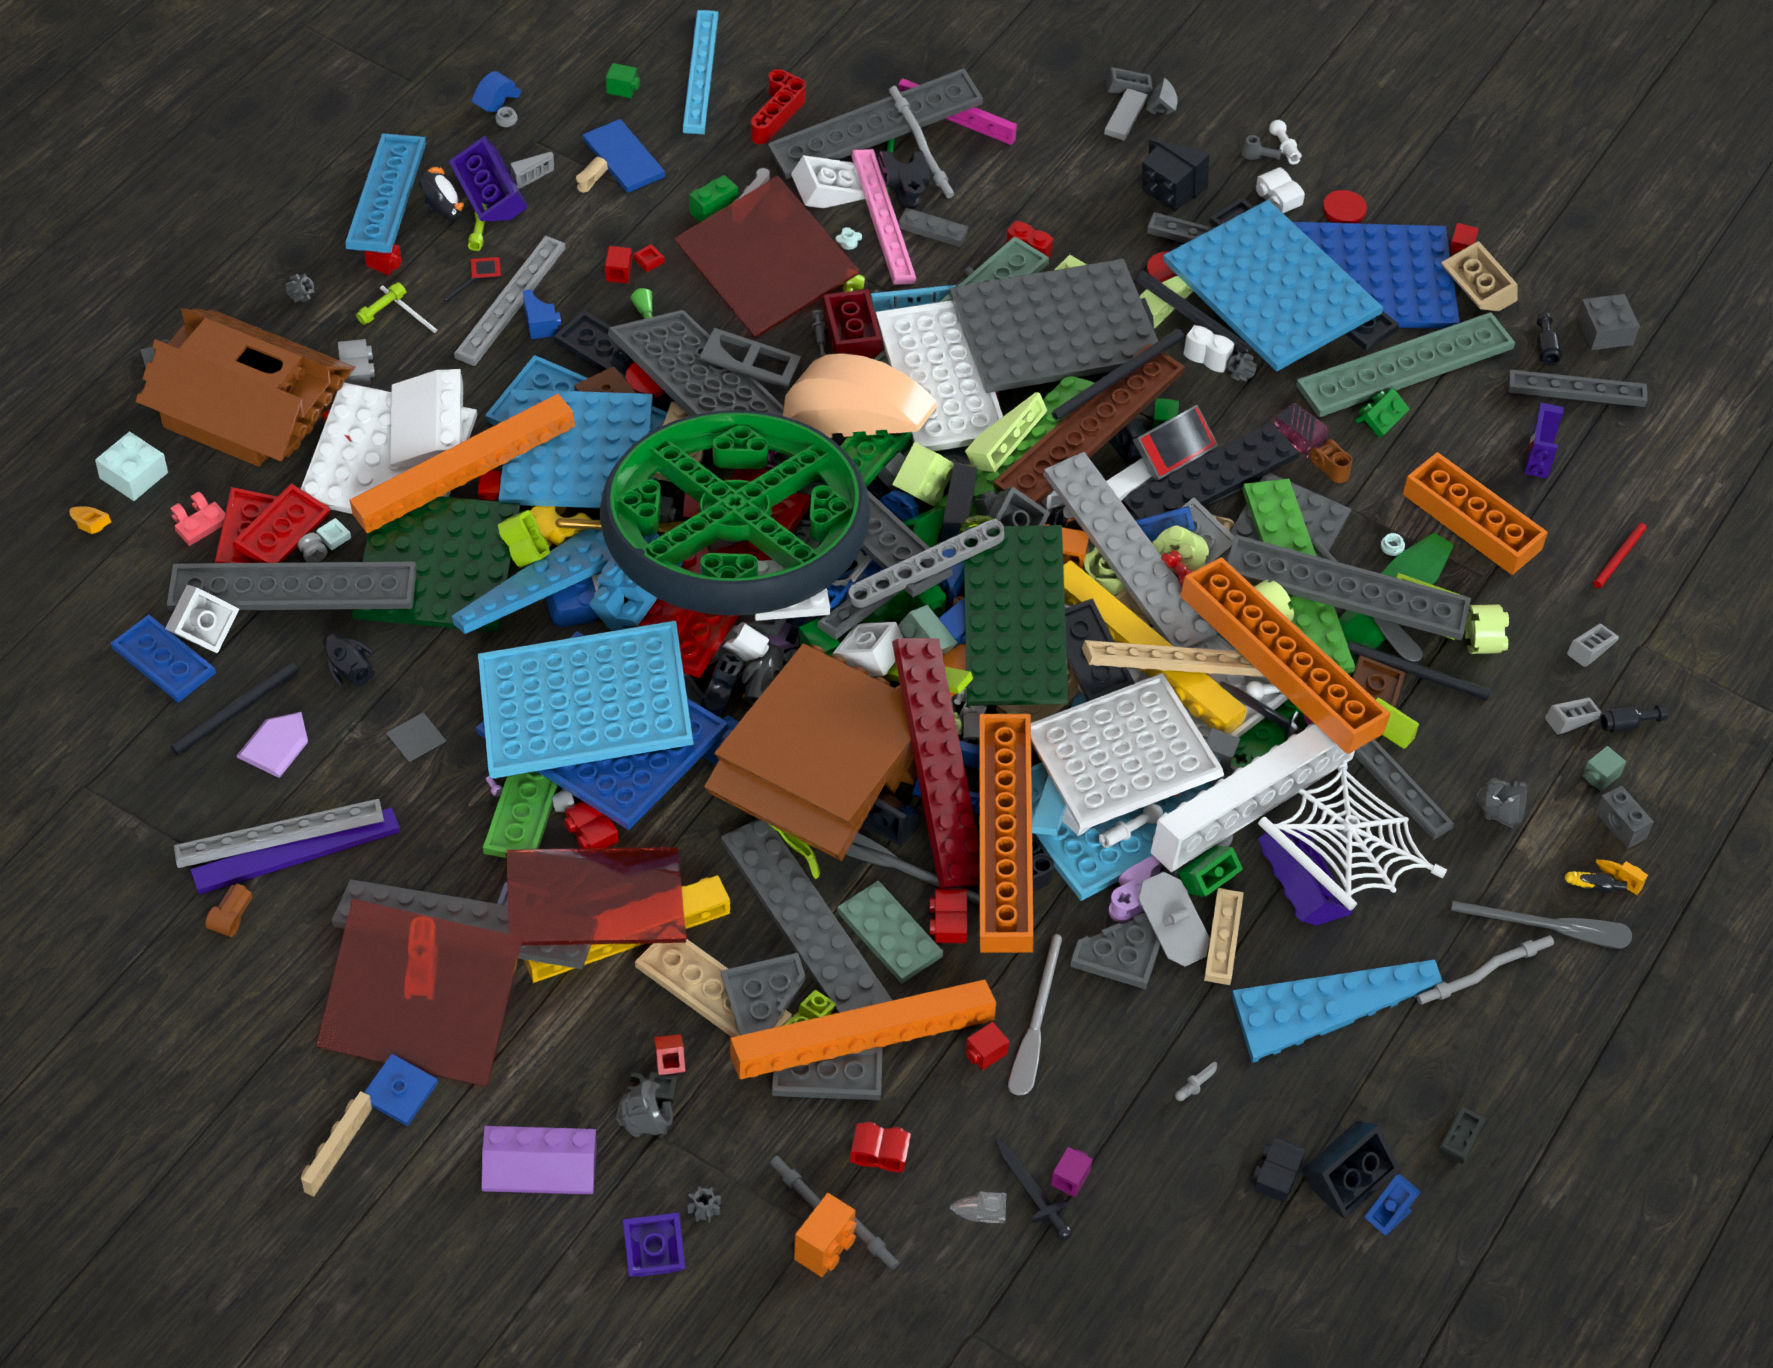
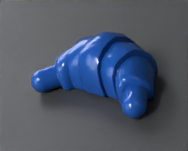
[879,490,920,522]

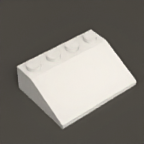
[390,369,463,467]

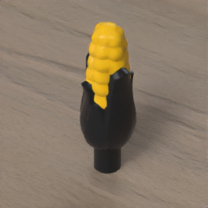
[1565,871,1627,893]

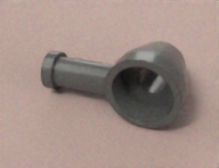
[1240,135,1282,160]

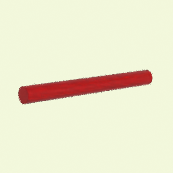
[1593,523,1647,588]

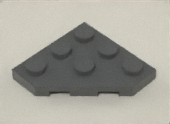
[1070,913,1161,989]
[721,953,805,1036]

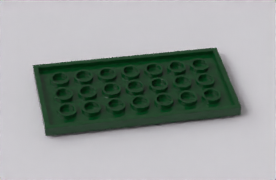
[964,525,1068,706]

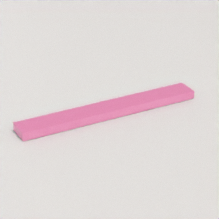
[851,149,916,285]

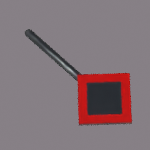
[444,257,501,302]

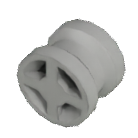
[297,533,328,563]

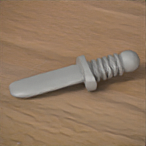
[1175,1062,1217,1101]

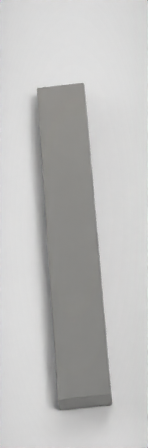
[454,236,565,366]
[174,799,384,868]

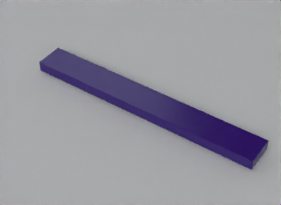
[191,807,400,895]

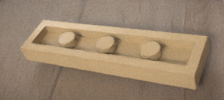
[1204,888,1244,985]
[301,1091,372,1197]

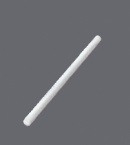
[380,286,437,333]

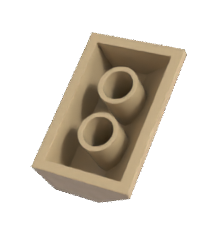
[1441,241,1518,311]

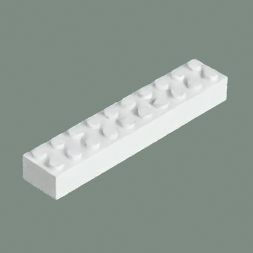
[1150,723,1355,872]

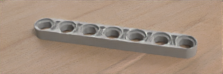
[849,520,1005,608]

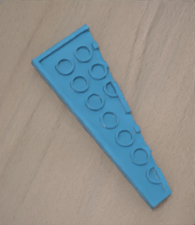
[452,529,612,634]
[1232,960,1442,1063]

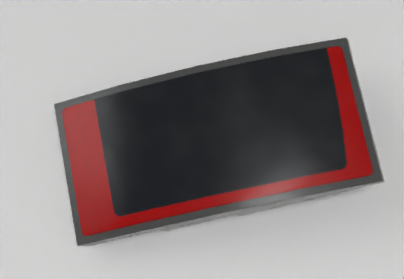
[1133,405,1219,481]

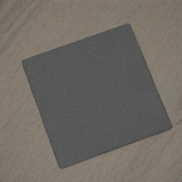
[386,712,446,762]

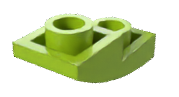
[785,990,837,1025]

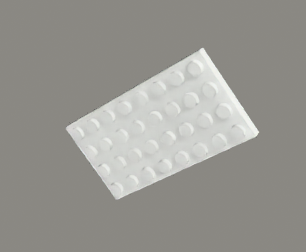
[876,301,1003,451]

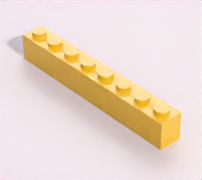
[523,875,730,983]

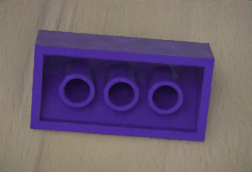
[449,136,528,221]
[1258,821,1352,925]

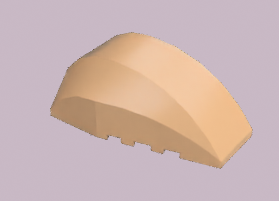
[783,354,937,438]

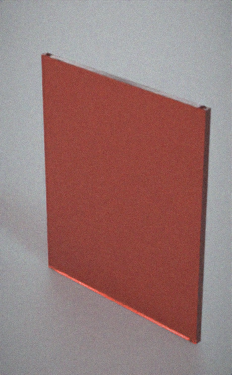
[674,176,860,338]
[505,847,687,946]
[316,899,523,1086]

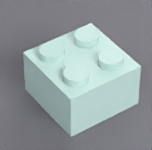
[95,431,168,501]

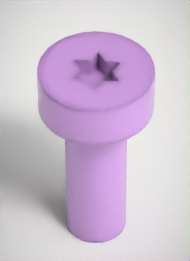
[486,776,503,797]

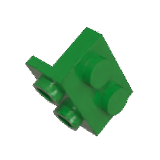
[1355,388,1410,438]

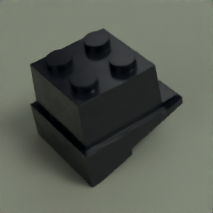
[1142,137,1209,211]

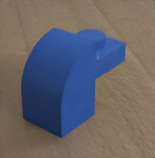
[471,71,522,112]

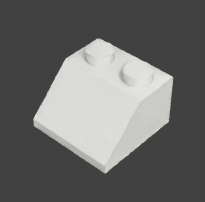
[165,585,239,653]
[833,622,903,677]

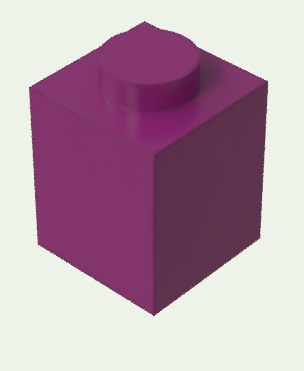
[1051,1147,1093,1197]

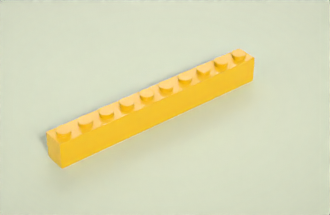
[1063,560,1247,734]

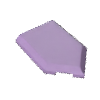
[237,712,308,778]

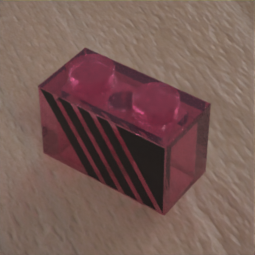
[1275,403,1329,457]

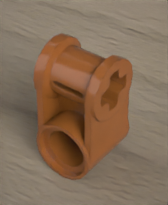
[1309,439,1352,483]

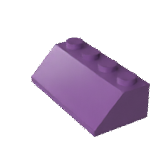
[482,1126,597,1194]

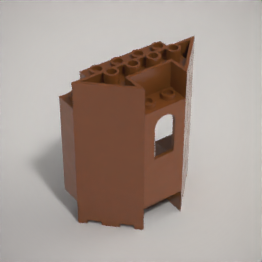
[136,308,355,467]

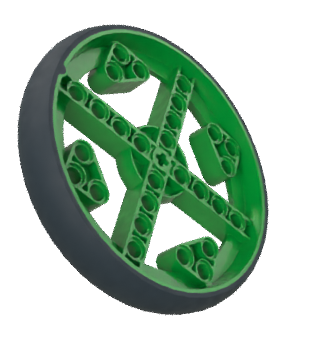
[600,410,870,615]

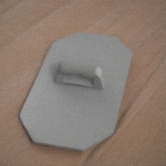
[1138,872,1210,967]

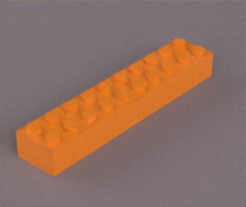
[1180,557,1390,755]
[980,714,1033,953]

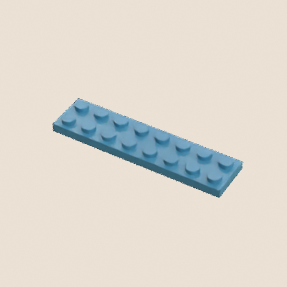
[346,133,426,253]

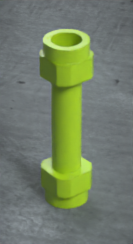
[468,204,488,251]
[356,282,406,325]

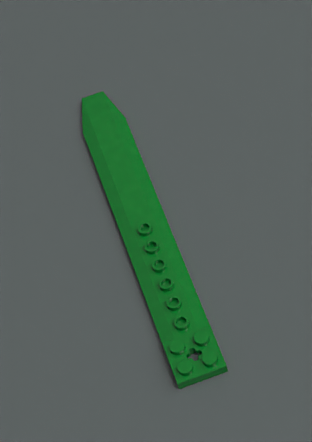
[1232,533,1454,768]

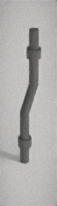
[770,1156,900,1270]

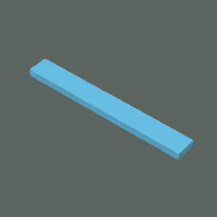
[683,10,718,134]
[1032,692,1087,836]

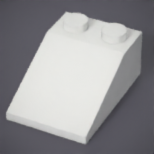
[791,155,865,208]

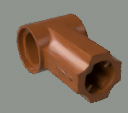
[206,884,253,937]

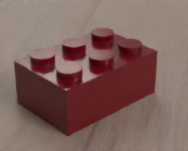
[823,289,882,359]

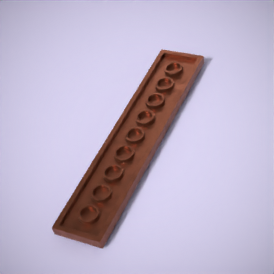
[993,343,1185,504]

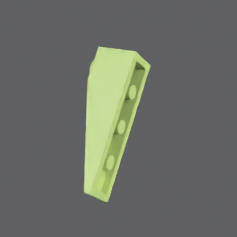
[1139,276,1193,329]
[965,392,1047,473]

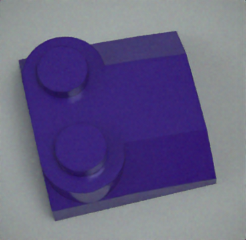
[623,1213,685,1277]

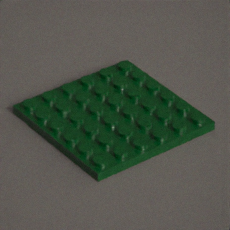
[352,496,521,632]

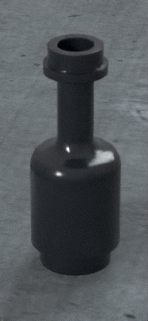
[1537,312,1562,366]
[1600,705,1668,733]

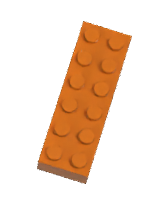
[1403,452,1548,575]

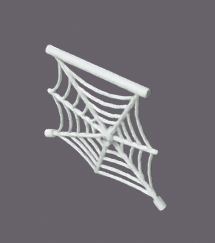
[1258,758,1447,911]

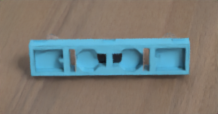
[871,283,956,313]

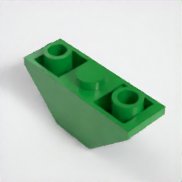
[903,508,945,548]

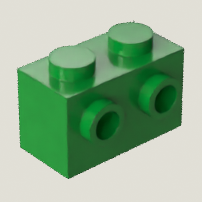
[689,175,738,226]
[1178,845,1243,897]

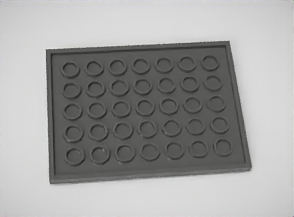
[949,259,1158,393]

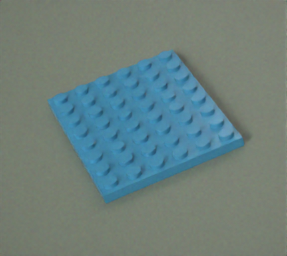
[1163,200,1383,372]

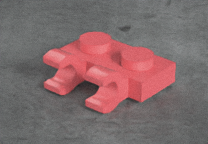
[170,491,225,546]

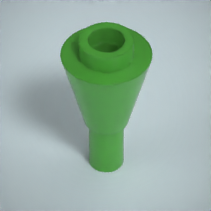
[630,288,653,319]

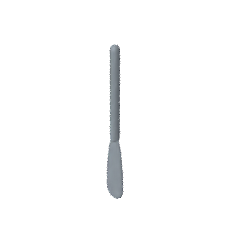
[1008,934,1062,1096]

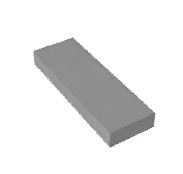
[1104,88,1147,140]

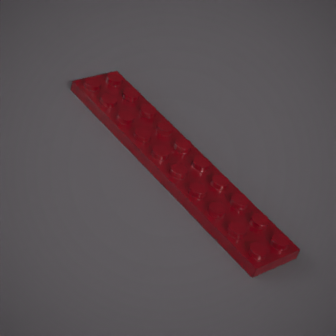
[892,638,980,889]

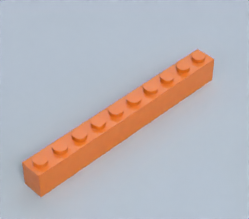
[349,394,575,533]
[730,980,996,1079]

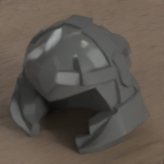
[1476,777,1527,829]
[616,1080,673,1137]

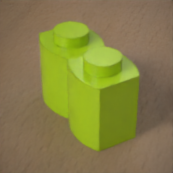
[498,510,550,568]

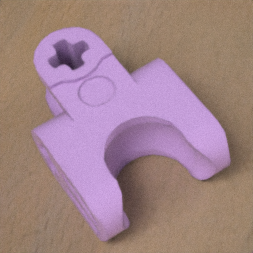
[1108,855,1188,923]

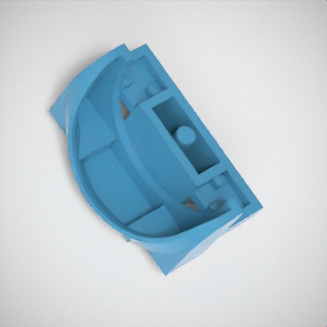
[589,533,684,631]

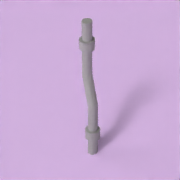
[889,86,954,198]
[1417,935,1554,1005]

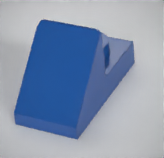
[1364,1174,1421,1236]

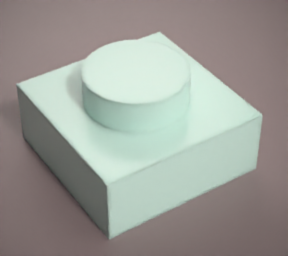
[316,518,351,550]

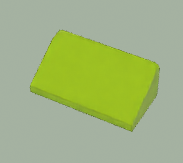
[1376,698,1419,749]

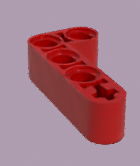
[751,69,806,144]

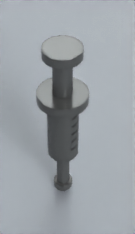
[812,310,827,357]

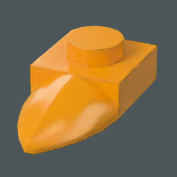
[70,506,111,534]
[1596,859,1648,895]

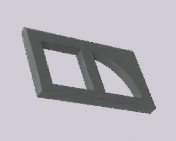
[699,328,801,389]

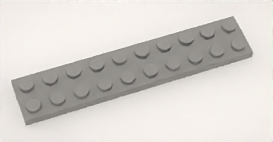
[1043,452,1218,648]

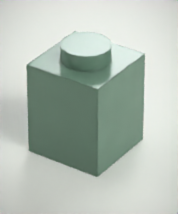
[1583,746,1626,792]

